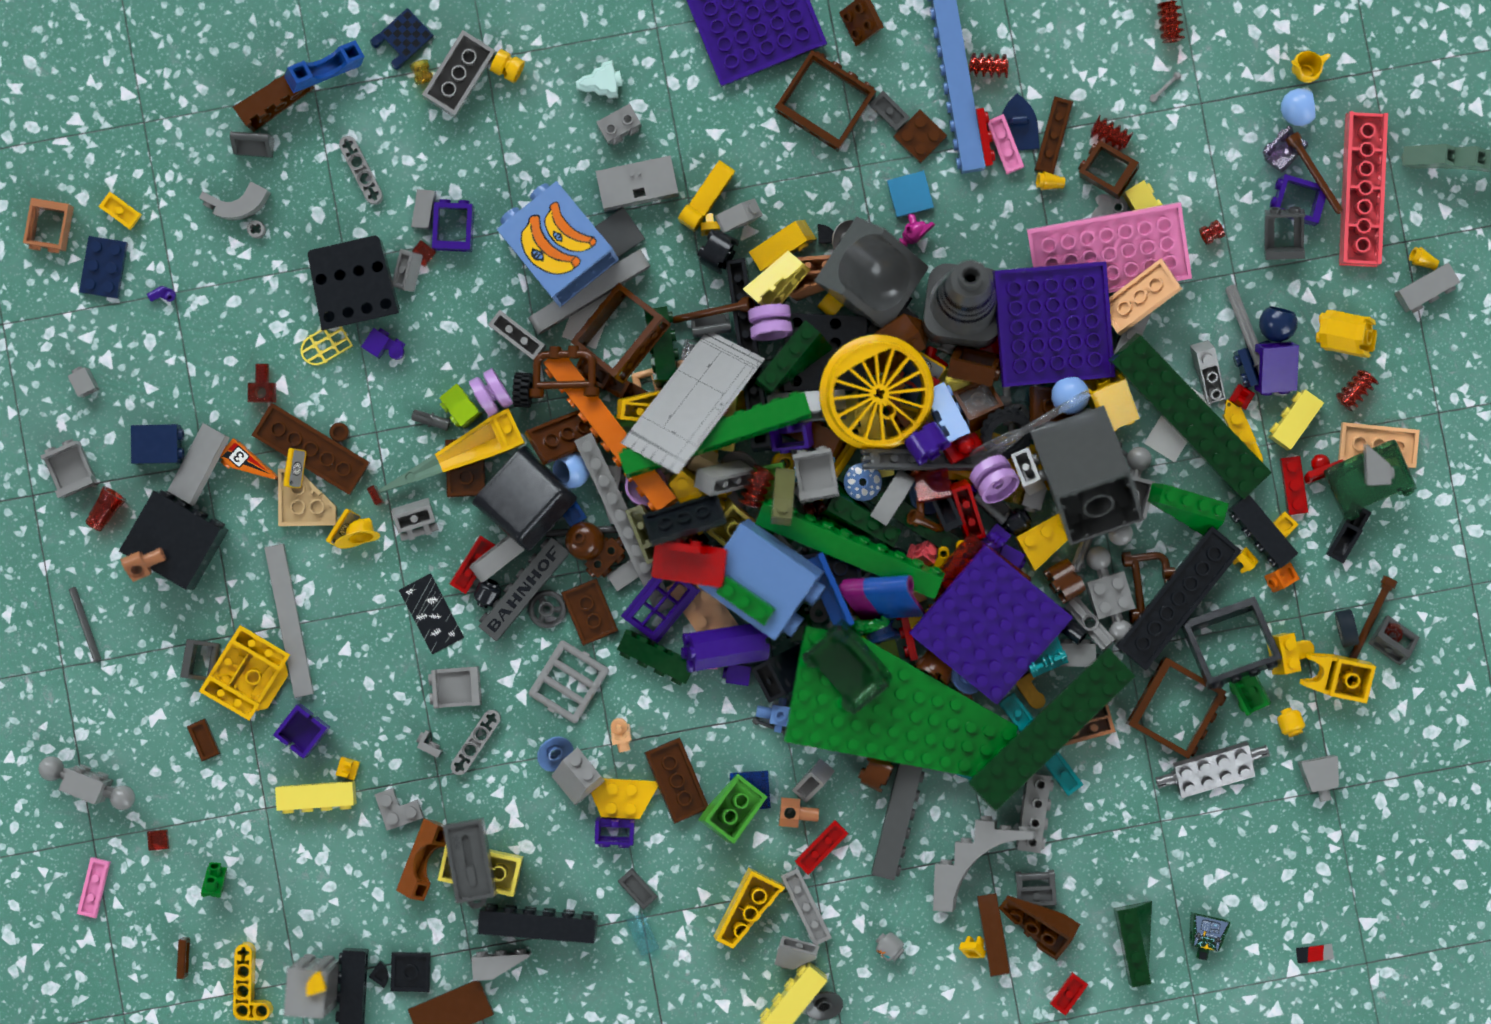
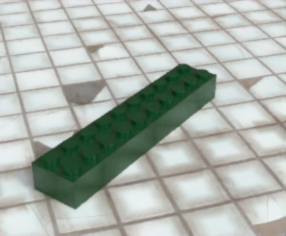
[1108,333,1272,499]
[967,648,1136,811]

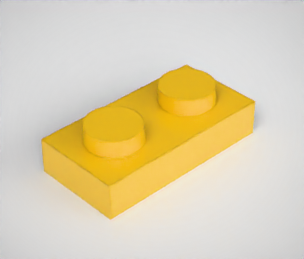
[98,191,142,230]

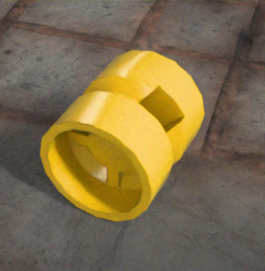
[490,49,525,83]

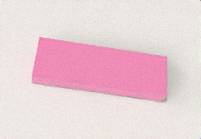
[987,114,1025,175]
[77,857,111,918]

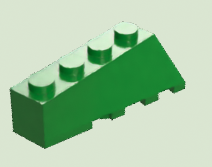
[1147,483,1229,536]

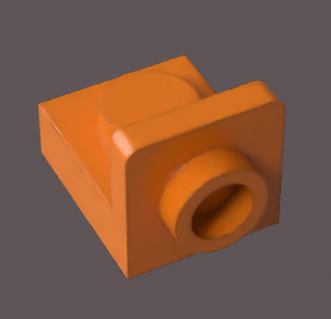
[1264,562,1300,593]

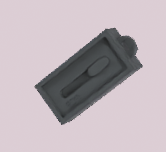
[443,817,497,909]

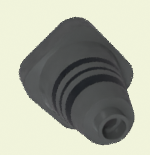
[923,260,998,348]

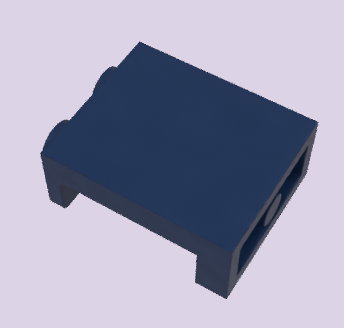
[131,424,185,465]

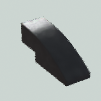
[923,472,964,532]
[1326,501,1371,564]

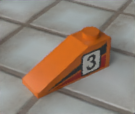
[220,438,278,480]

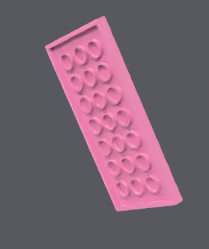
[1027,202,1192,293]

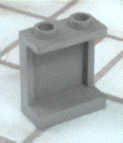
[40,439,98,499]
[792,446,840,503]
[428,666,482,709]

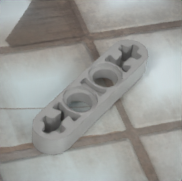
[339,136,383,205]
[451,710,501,775]

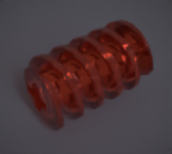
[1157,1,1185,43]
[969,52,1009,79]
[1091,114,1133,151]
[1336,370,1379,412]
[738,464,775,508]

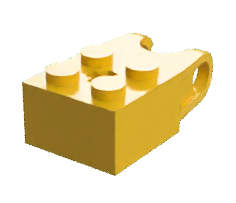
[1299,653,1376,703]

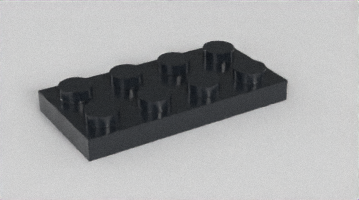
[642,495,727,547]

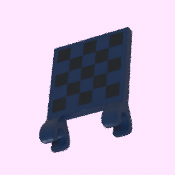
[370,8,434,70]

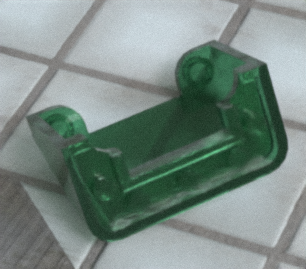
[1323,440,1417,521]
[802,619,892,715]

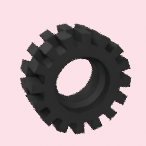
[512,372,533,408]

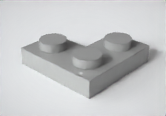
[374,788,424,831]

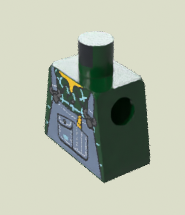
[1189,912,1230,960]

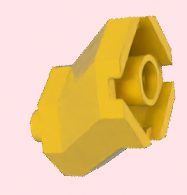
[1316,310,1377,358]

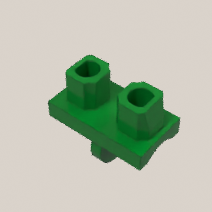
[201,862,227,898]

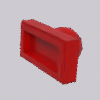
[943,432,985,465]
[1304,454,1345,484]

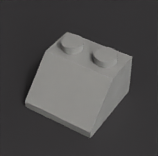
[552,748,605,806]

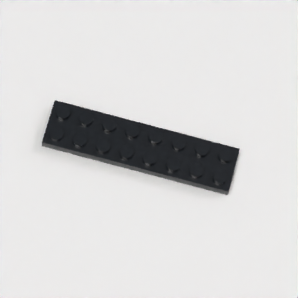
[1115,526,1241,670]

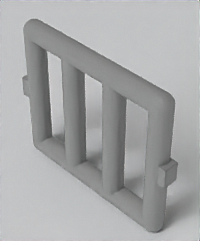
[528,640,609,723]

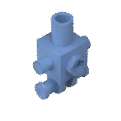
[756,697,790,733]

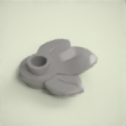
[1091,194,1128,218]

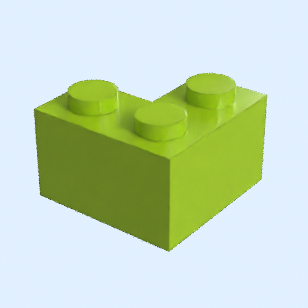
[439,384,483,429]

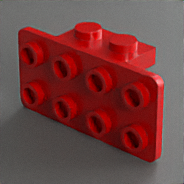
[651,539,727,587]

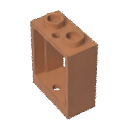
[23,198,74,254]

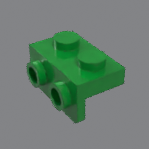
[1229,676,1271,716]

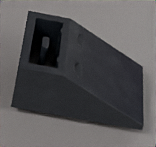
[751,642,802,703]

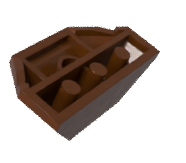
[864,314,928,375]

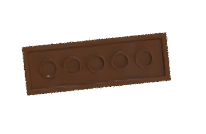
[252,403,370,495]

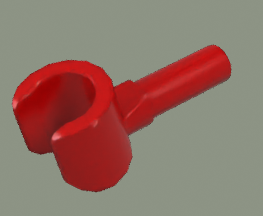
[925,346,948,367]

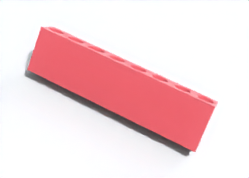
[1339,111,1388,267]

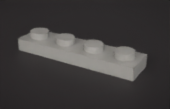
[781,868,832,945]

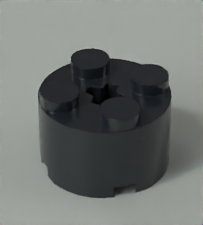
[697,229,739,274]

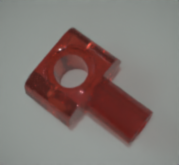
[247,364,276,403]

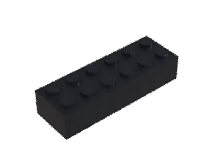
[477,903,598,944]

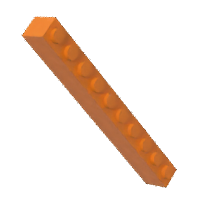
[543,349,678,511]

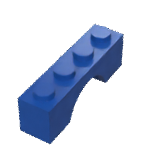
[284,40,365,93]

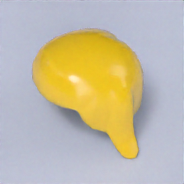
[1291,51,1331,83]

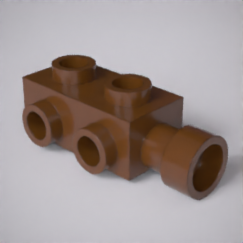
[585,536,626,578]

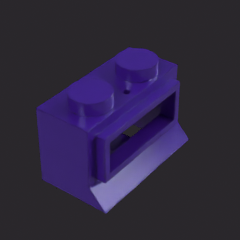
[770,421,814,454]
[595,817,635,848]

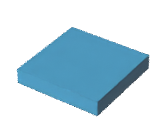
[887,171,934,218]

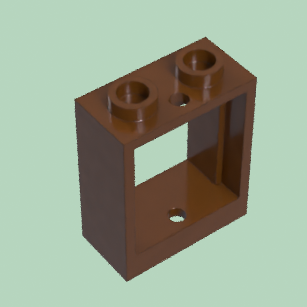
[1078,140,1139,200]
[947,346,1001,387]

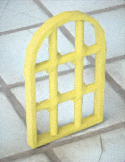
[301,326,353,365]

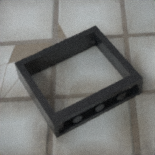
[1181,596,1282,690]

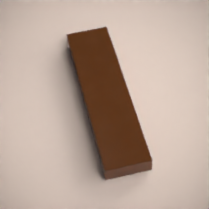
[1034,96,1073,174]

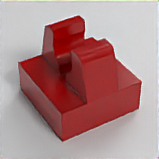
[1228,384,1256,410]

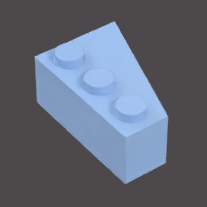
[931,382,970,443]

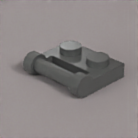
[1015,870,1057,906]

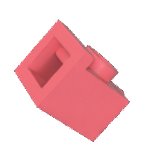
[906,540,939,566]

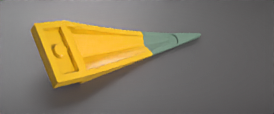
[378,408,525,493]

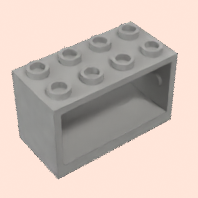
[284,954,340,1019]

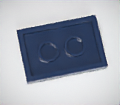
[79,236,128,299]

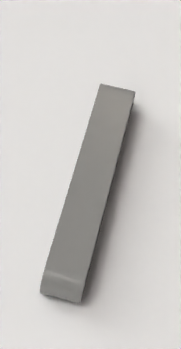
[528,250,650,335]

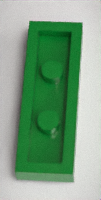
[716,575,776,625]

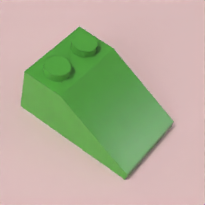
[698,774,767,844]

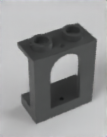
[1264,206,1305,260]

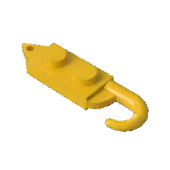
[1222,399,1263,463]

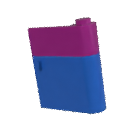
[839,575,926,620]

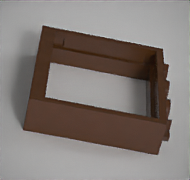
[774,50,876,152]
[571,283,671,384]
[1126,657,1227,759]

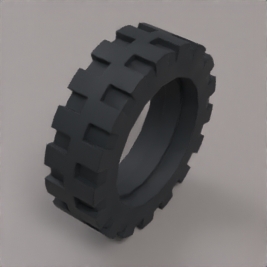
[980,407,1033,459]

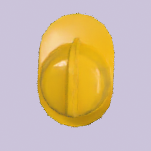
[334,518,380,549]

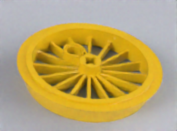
[819,335,934,449]

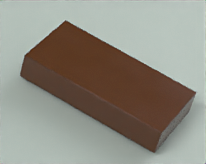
[187,718,221,761]
[176,937,190,979]

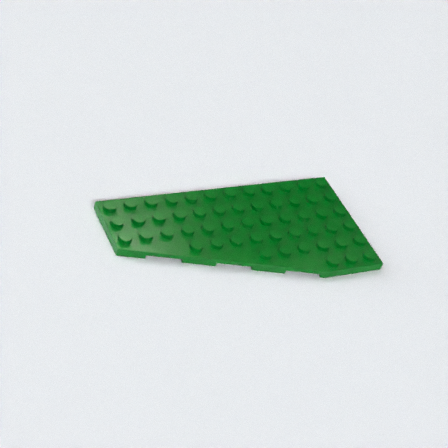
[783,626,1018,777]

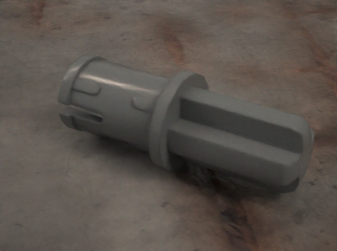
[411,409,450,431]

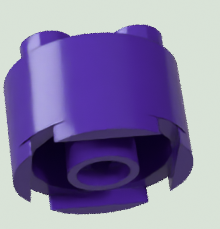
[904,421,951,466]

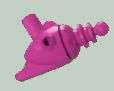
[899,213,935,247]

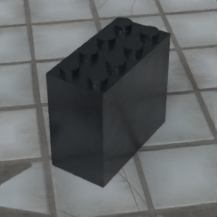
[119,490,228,590]

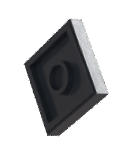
[391,952,431,992]

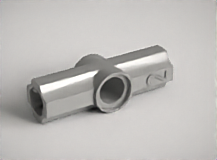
[1065,596,1115,651]

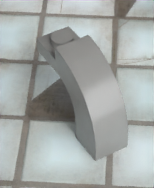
[199,181,271,220]
[870,470,915,526]

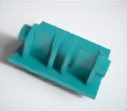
[1029,637,1068,678]

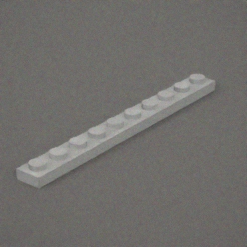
[574,432,674,612]

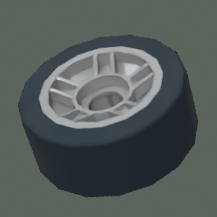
[1335,609,1359,648]

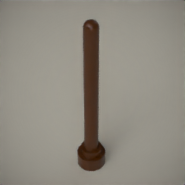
[1285,132,1343,214]
[673,296,755,323]
[1349,576,1398,659]

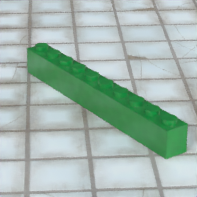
[618,391,812,479]
[755,498,945,599]

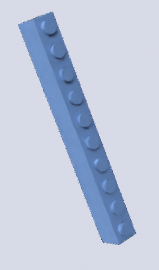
[928,0,986,174]

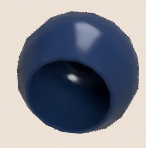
[1259,306,1298,342]

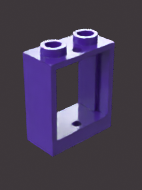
[1269,174,1326,226]
[432,199,474,252]

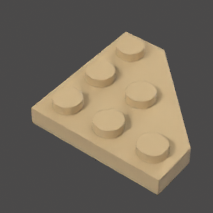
[278,469,337,526]

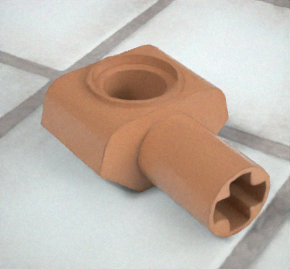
[121,547,166,582]
[779,797,819,828]

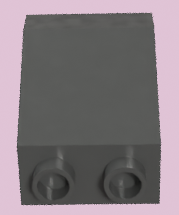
[1030,405,1144,545]

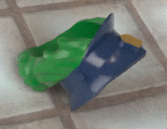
[851,616,900,645]

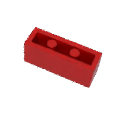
[948,479,986,543]

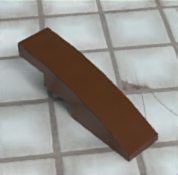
[576,358,648,398]
[977,893,1010,977]

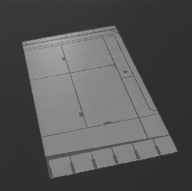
[621,332,765,474]

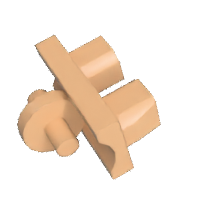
[611,718,632,753]

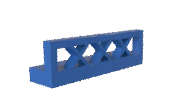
[808,552,855,632]

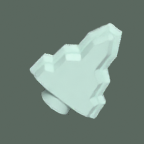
[576,60,623,99]

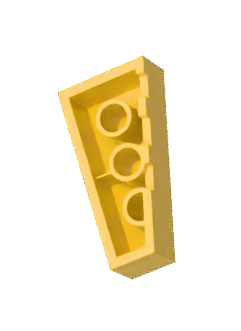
[1014,513,1068,571]
[714,867,785,949]

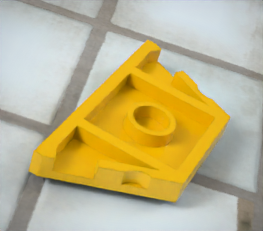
[591,778,658,819]

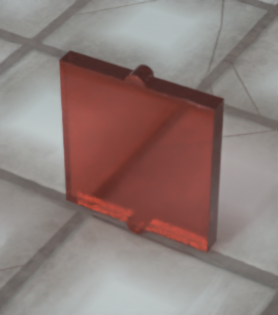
[914,467,952,503]

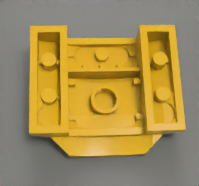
[199,625,290,721]

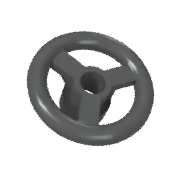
[528,590,566,628]

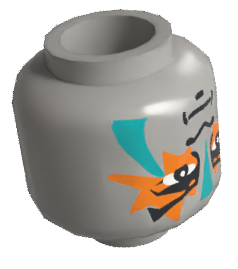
[875,932,904,961]

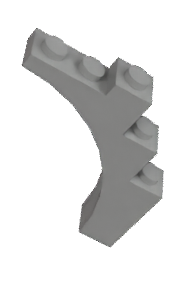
[933,816,1036,912]

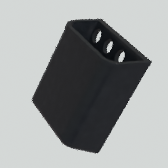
[308,235,400,331]
[784,313,867,393]
[472,446,577,551]

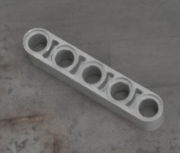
[469,525,555,583]

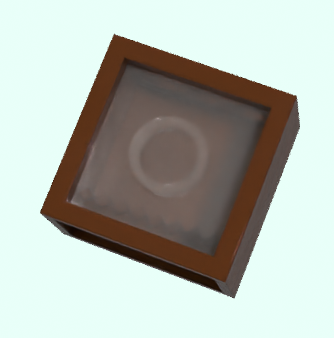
[953,383,1004,433]

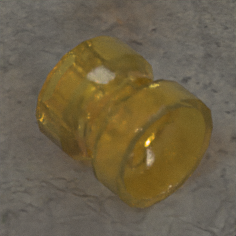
[410,60,433,85]

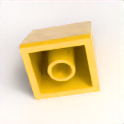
[1083,369,1140,431]

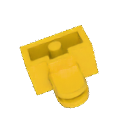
[1267,633,1314,675]

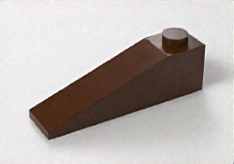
[999,895,1080,960]

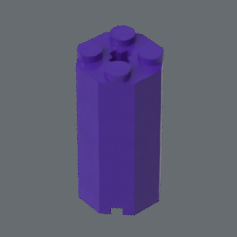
[681,624,770,672]

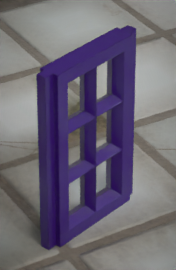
[621,577,700,643]

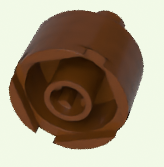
[1043,558,1086,604]
[858,757,895,793]

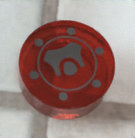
[1384,623,1403,642]

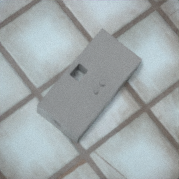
[595,155,679,212]

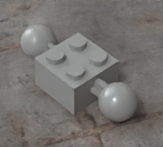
[1108,447,1155,546]
[1084,546,1135,643]
[38,756,135,810]

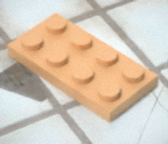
[1109,259,1182,336]
[1338,422,1420,468]
[666,582,738,632]

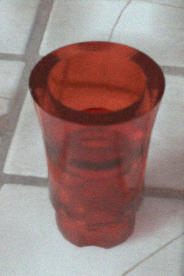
[85,486,126,532]

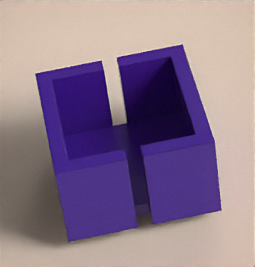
[273,703,330,759]

